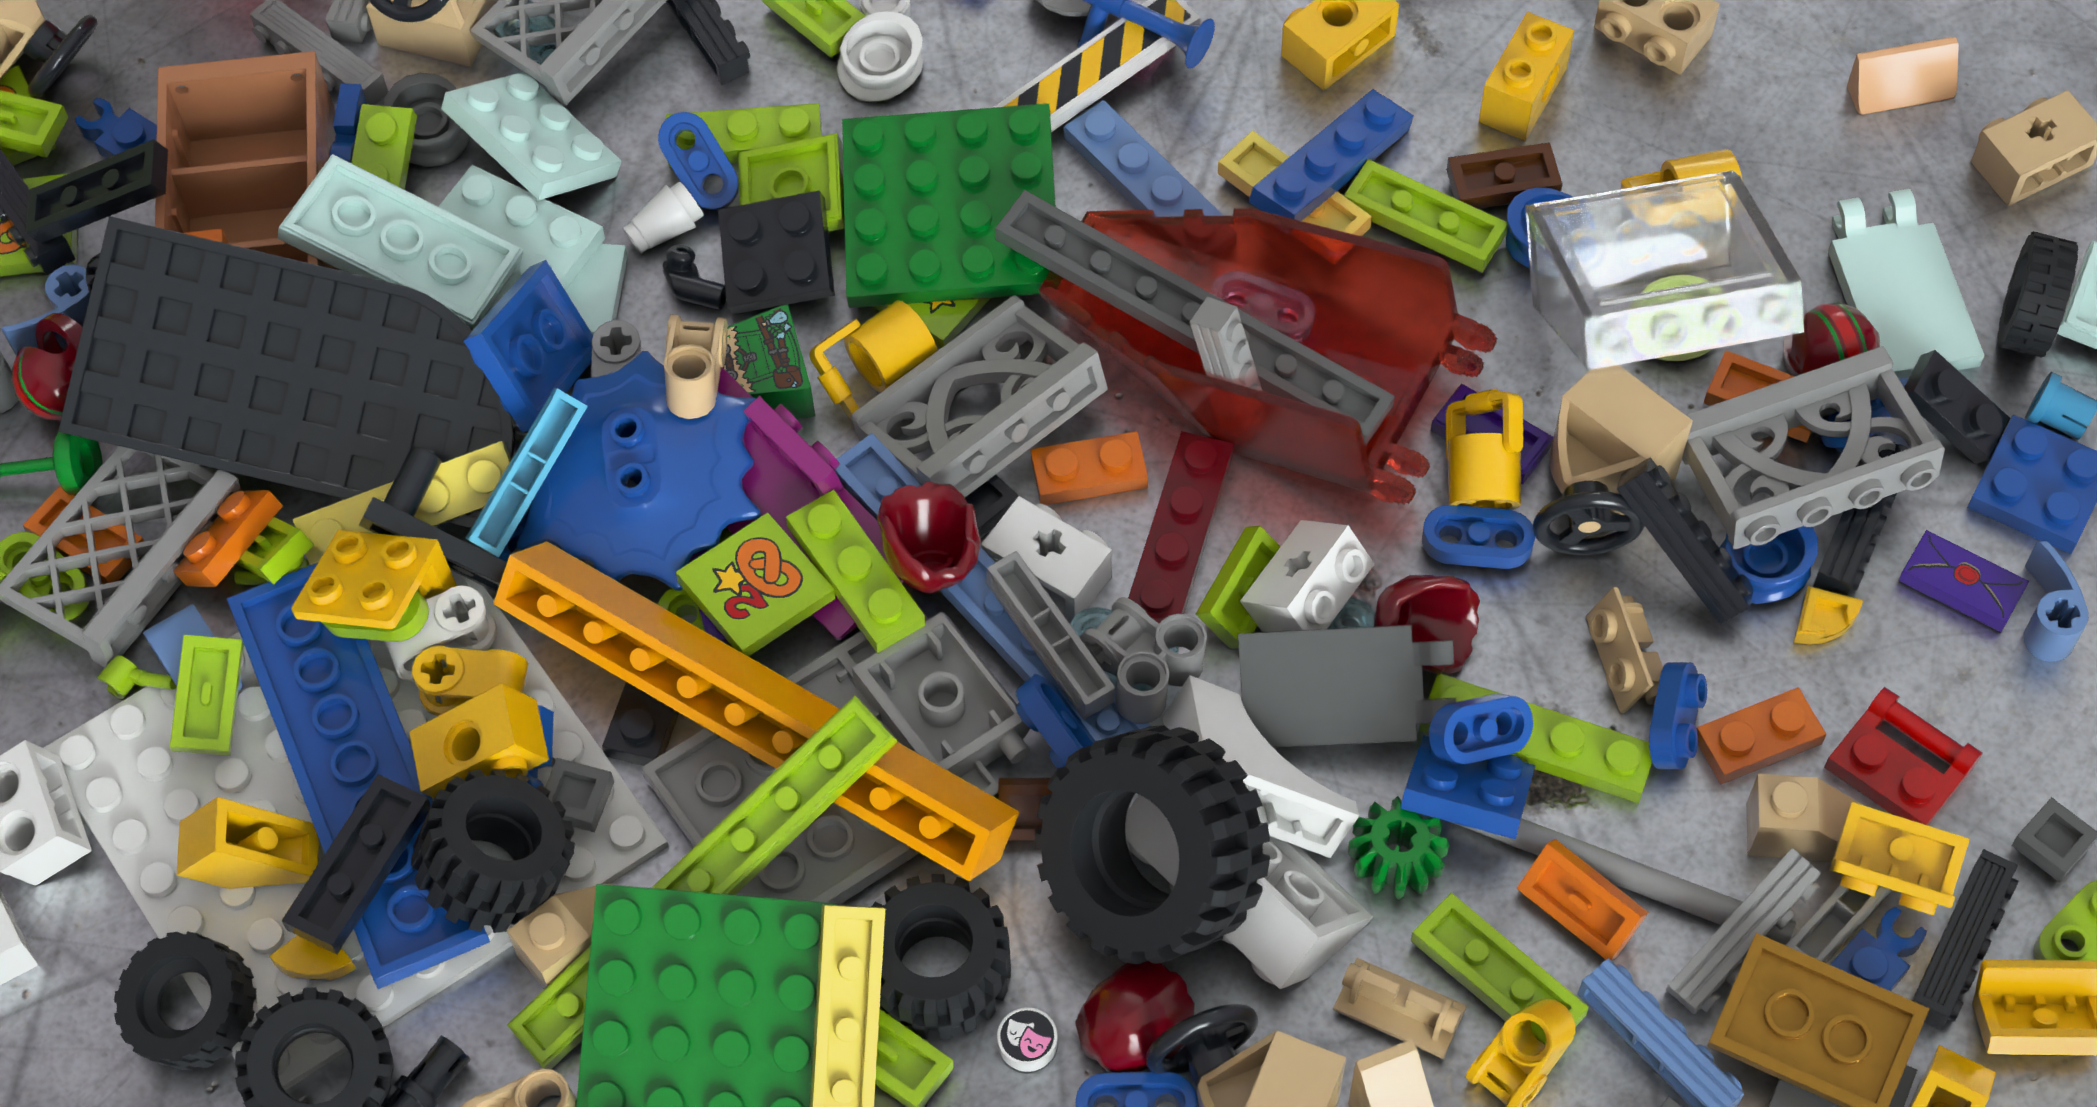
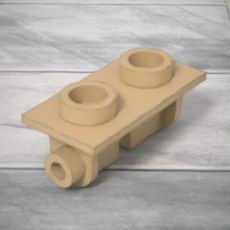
[1586,587,1663,714]
[1333,958,1467,1059]

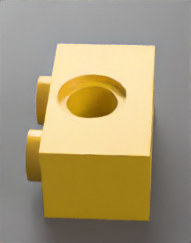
[1281,0,1399,91]
[1479,11,1575,141]
[409,683,549,798]

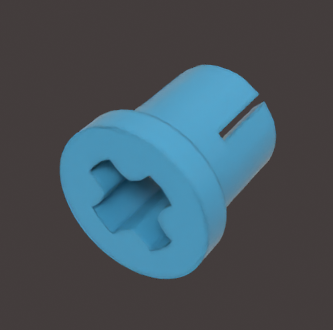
[2025,371,2097,440]

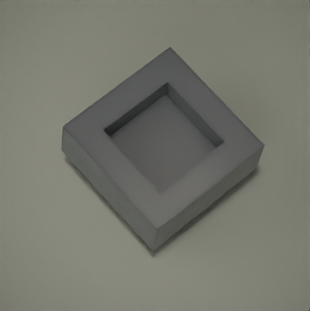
[545,758,614,833]
[2011,797,2097,882]

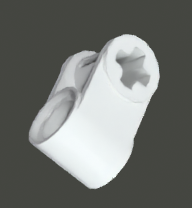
[385,585,497,681]

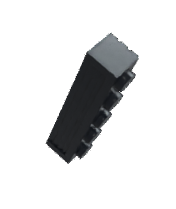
[666,0,751,86]
[0,149,76,275]
[1813,435,1908,596]
[1617,457,1753,624]
[1912,849,2019,1030]

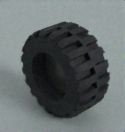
[1035,725,1270,965]

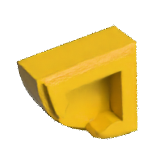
[1793,586,1863,645]
[269,935,356,981]

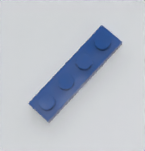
[1249,89,1414,230]

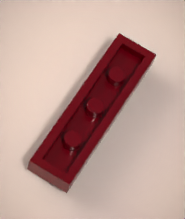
[1128,431,1234,624]

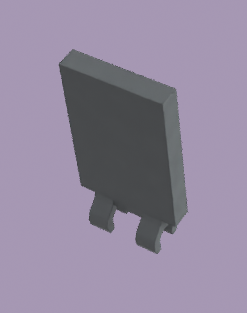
[1238,625,1456,747]

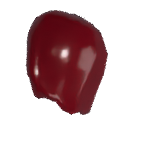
[877,482,981,593]
[1374,575,1480,675]
[1075,961,1195,1073]

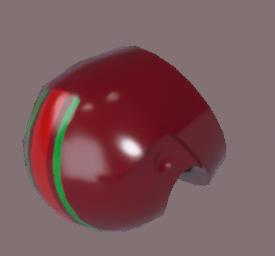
[1783,303,1880,376]
[11,313,83,421]

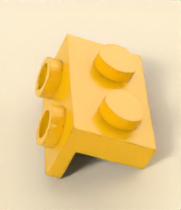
[1829,802,1970,915]
[1972,959,2097,1056]

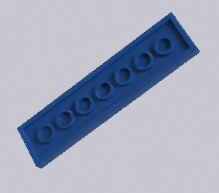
[226,563,490,989]

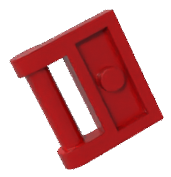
[1824,687,1983,826]

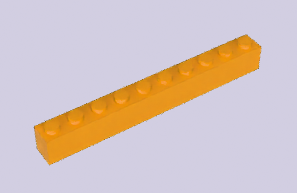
[493,541,1020,881]

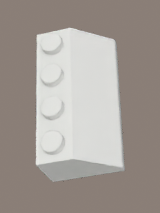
[1125,795,1373,989]

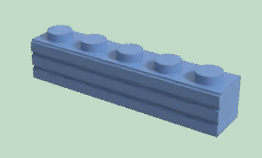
[1578,958,1744,1107]

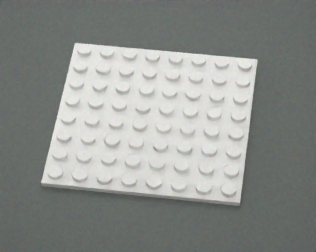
[44,525,669,1091]

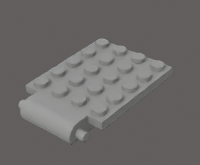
[641,610,1030,905]

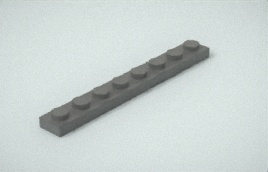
[995,190,1395,447]

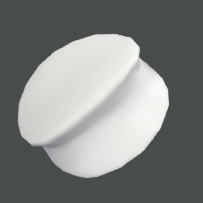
[837,11,923,102]

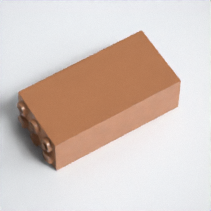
[155,51,339,270]

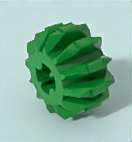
[1348,796,1449,900]

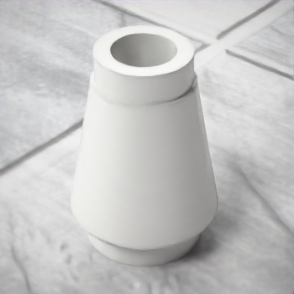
[623,181,704,253]

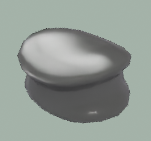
[384,73,471,167]

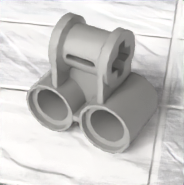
[1080,597,1207,724]

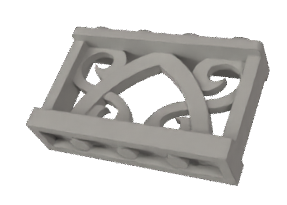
[851,295,1108,498]
[1682,346,1945,549]

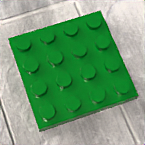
[842,103,1061,308]
[576,884,839,1107]

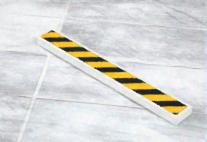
[992,0,1201,132]

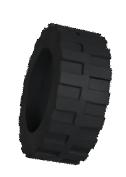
[1997,231,2078,358]
[114,931,257,1070]

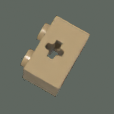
[1971,90,2097,206]

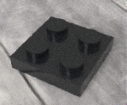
[718,190,835,314]

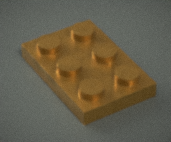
[1707,933,1930,1107]

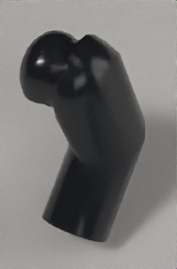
[663,245,726,310]

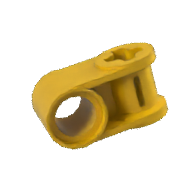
[412,646,528,716]
[1465,999,1575,1107]

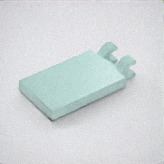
[1828,189,1985,379]

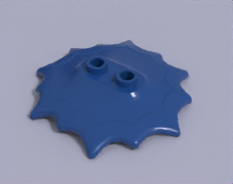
[517,351,762,591]

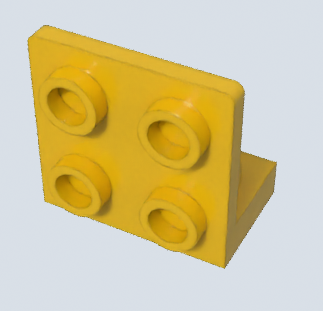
[291,530,457,629]

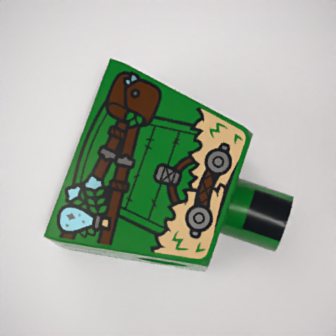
[723,304,815,419]

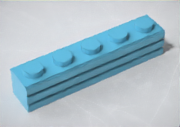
[466,388,588,557]

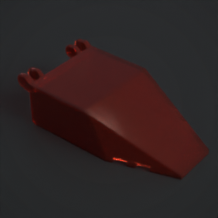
[1039,208,1498,505]

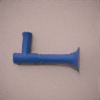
[1077,0,1215,68]

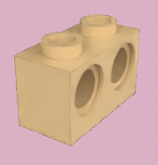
[1594,0,1720,75]

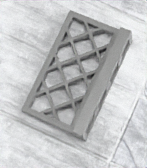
[470,0,667,106]
[0,446,241,667]

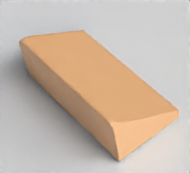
[1847,37,1958,115]

